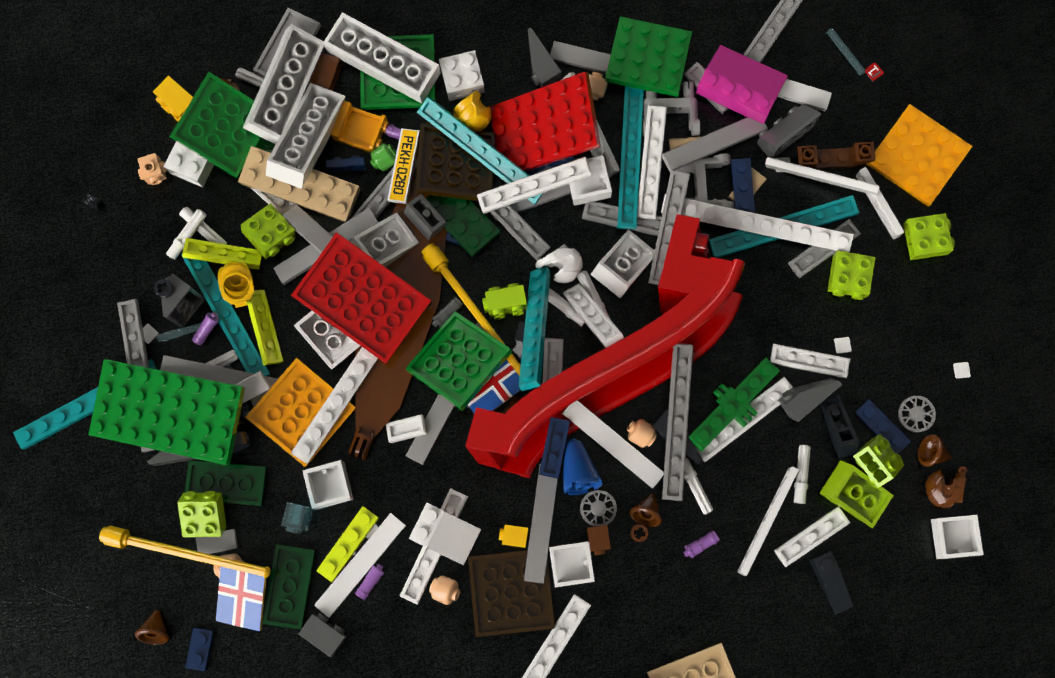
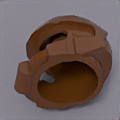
[925,466,967,509]

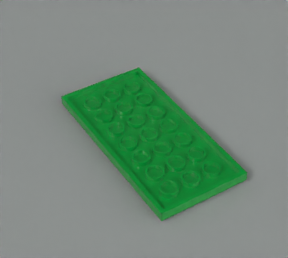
[88,359,245,465]

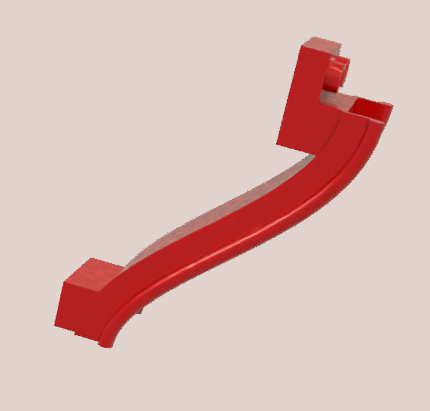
[465,214,745,478]

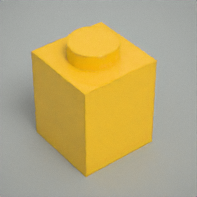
[499,525,529,548]

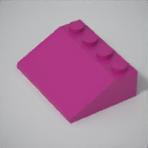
[696,45,788,124]

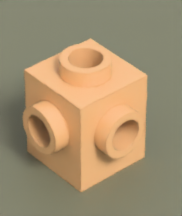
[137,153,167,185]

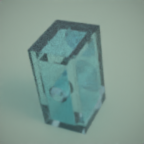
[281,502,313,534]

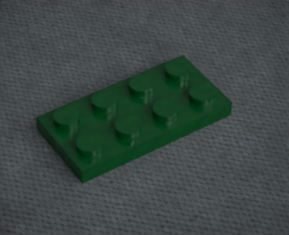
[426,195,500,258]
[185,461,267,506]
[262,544,316,630]

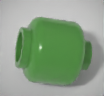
[370,143,397,171]

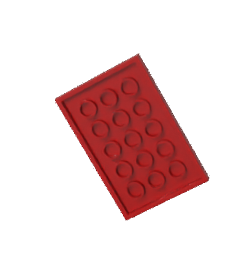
[490,72,601,172]
[291,232,432,364]

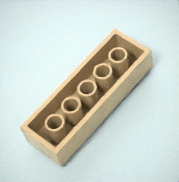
[238,146,361,222]

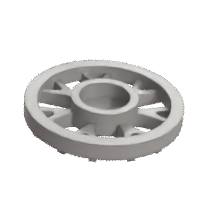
[898,396,936,432]
[580,490,617,527]

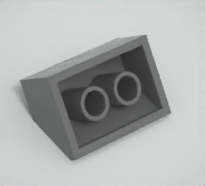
[757,104,821,158]
[161,274,206,329]

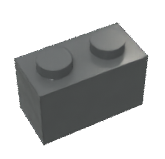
[404,194,446,241]
[299,613,347,657]

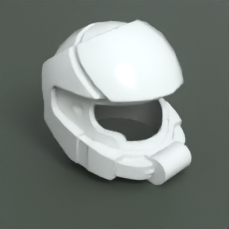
[535,244,583,283]

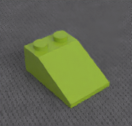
[820,460,894,528]

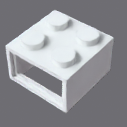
[439,50,485,101]
[164,142,214,187]
[569,155,612,206]
[303,460,354,510]
[931,515,983,559]
[549,541,595,587]

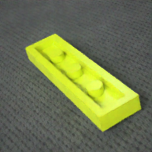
[182,238,262,270]
[247,290,283,366]
[316,506,379,582]

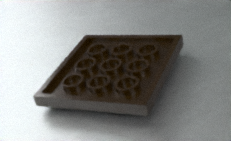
[415,123,495,201]
[468,550,555,637]

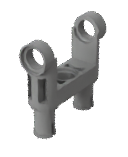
[642,82,700,137]
[675,154,735,209]

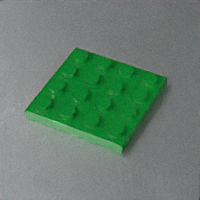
[605,17,692,97]
[360,34,435,110]
[169,72,261,178]
[405,311,512,411]

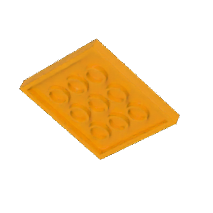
[866,104,972,207]
[246,358,356,467]

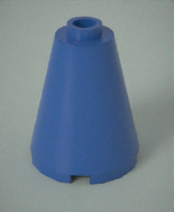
[563,439,603,495]

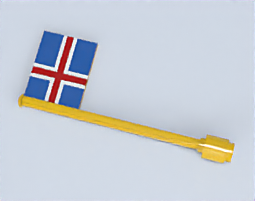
[421,243,521,414]
[99,526,270,631]

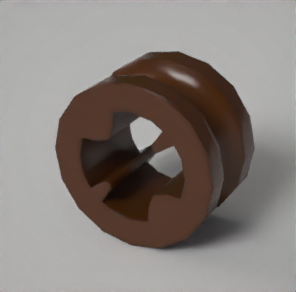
[630,524,648,542]

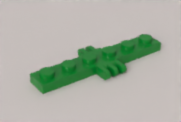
[688,358,780,452]

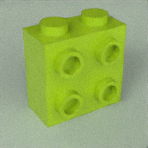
[241,203,296,259]
[903,213,955,260]
[828,251,875,300]
[482,283,527,320]
[853,434,904,488]
[177,491,226,537]

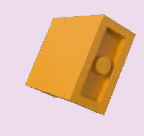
[331,101,389,153]

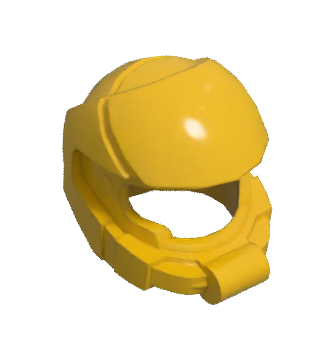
[453,90,492,131]
[218,262,254,308]

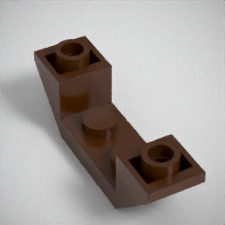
[797,142,875,170]

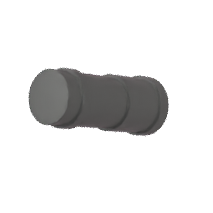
[431,297,463,328]

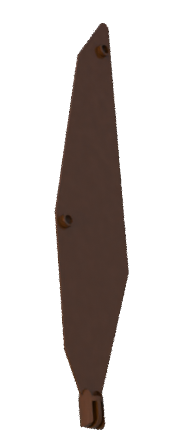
[348,121,447,461]

